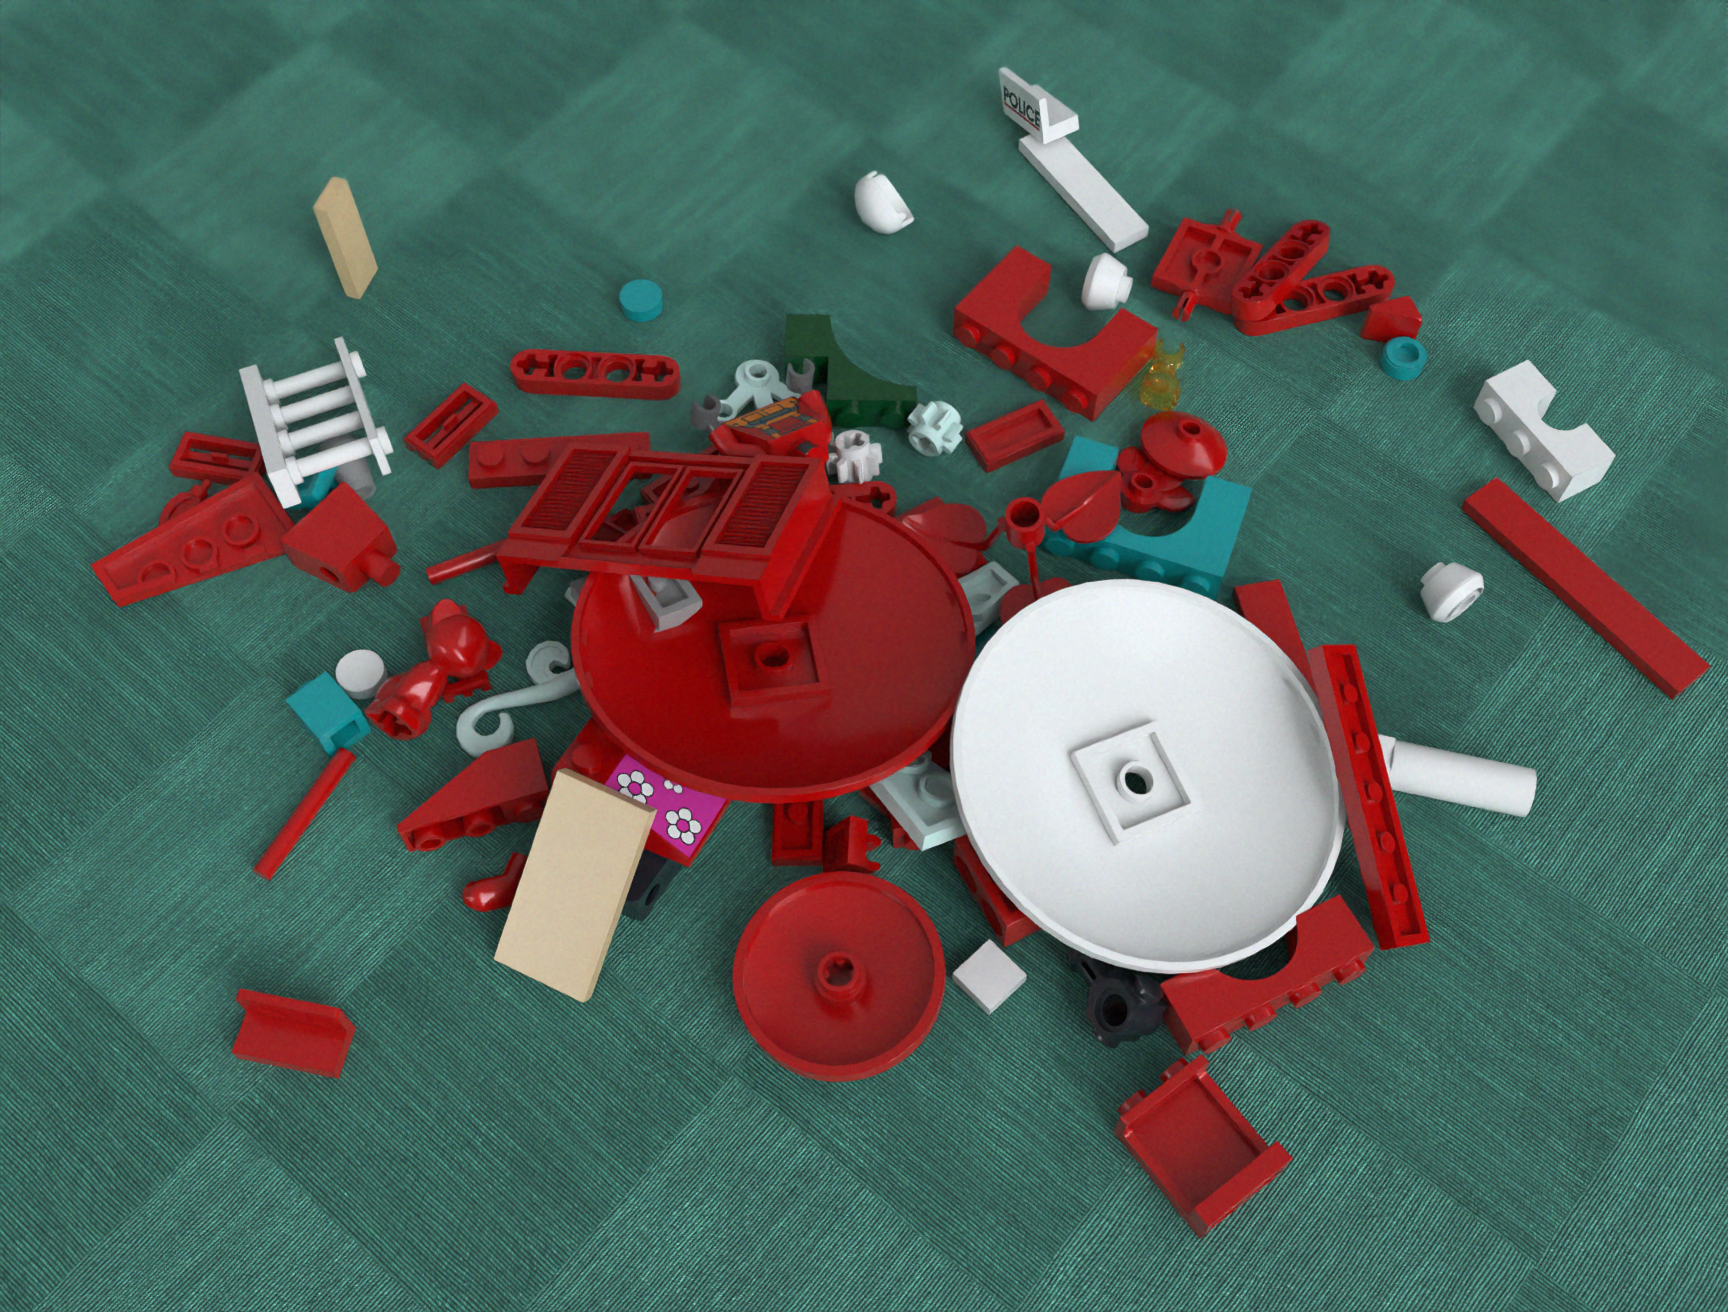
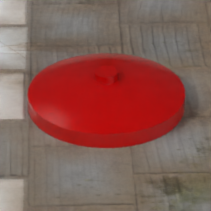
[733,871,946,1082]

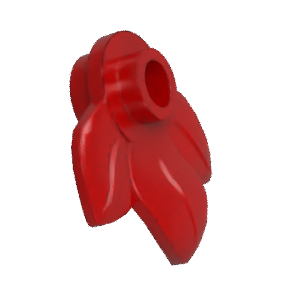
[1116,446,1196,514]

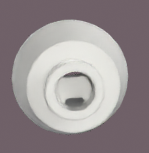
[1081,253,1133,311]
[1420,562,1484,623]

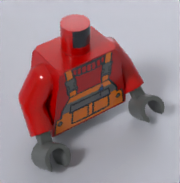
[690,358,832,466]

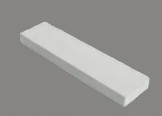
[1019,134,1149,253]

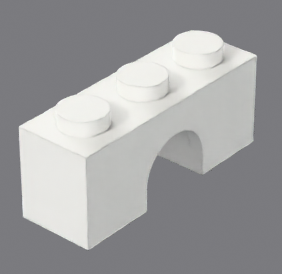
[1473,360,1616,503]

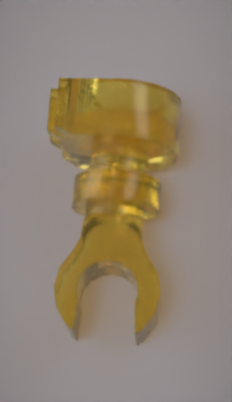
[1139,338,1185,411]

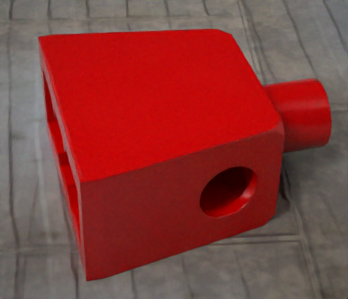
[280,481,401,593]

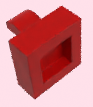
[822,815,881,875]

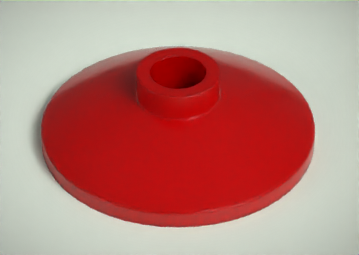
[1140,411,1228,480]

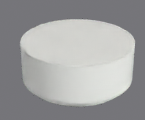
[336,650,388,699]

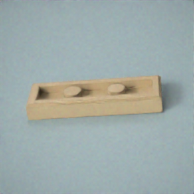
[312,176,378,300]

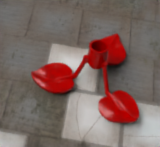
[903,470,1121,626]

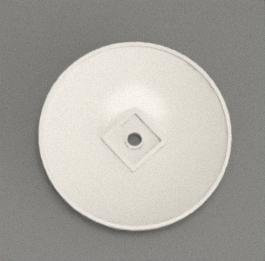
[950,579,1346,974]

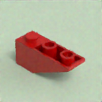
[397,738,551,852]

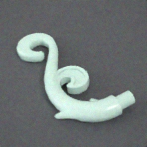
[456,587,579,758]

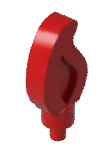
[158,479,212,526]

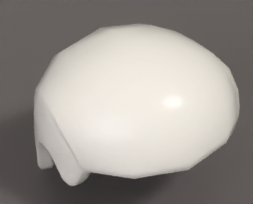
[854,170,914,234]

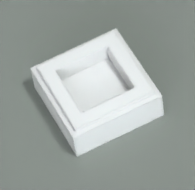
[952,939,1027,1015]

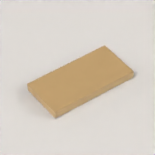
[494,768,657,1003]

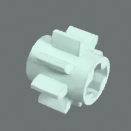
[907,401,963,457]

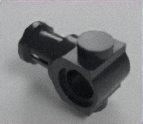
[1066,948,1168,1048]

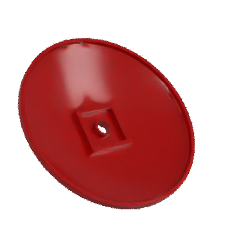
[571,490,976,804]

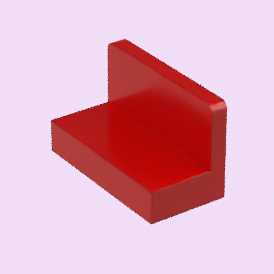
[232,989,356,1079]

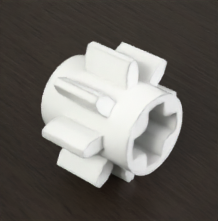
[826,430,883,484]

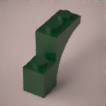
[784,314,917,429]

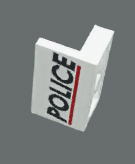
[998,67,1079,144]

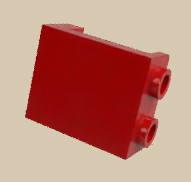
[1113,1054,1293,1239]

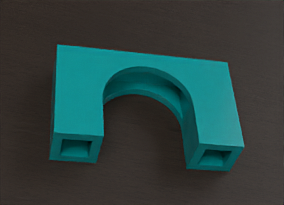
[1038,436,1253,601]

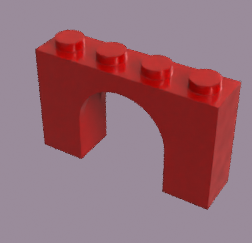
[953,245,1158,422]

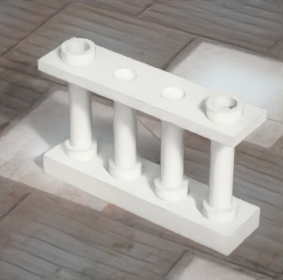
[239,336,394,509]

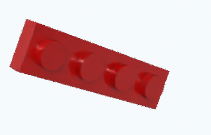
[468,431,652,489]

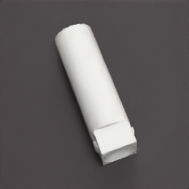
[1378,734,1537,817]

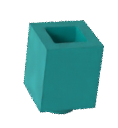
[285,671,371,759]

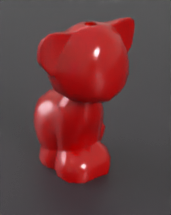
[364,598,503,741]

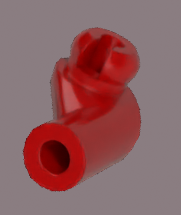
[462,853,528,912]

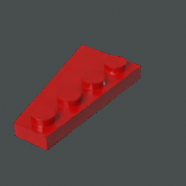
[90,471,295,608]

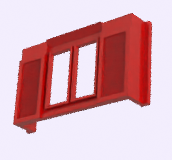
[496,442,843,622]

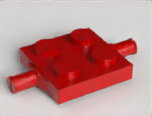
[1151,208,1263,322]

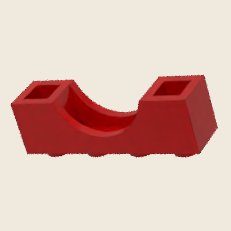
[1159,894,1375,1056]

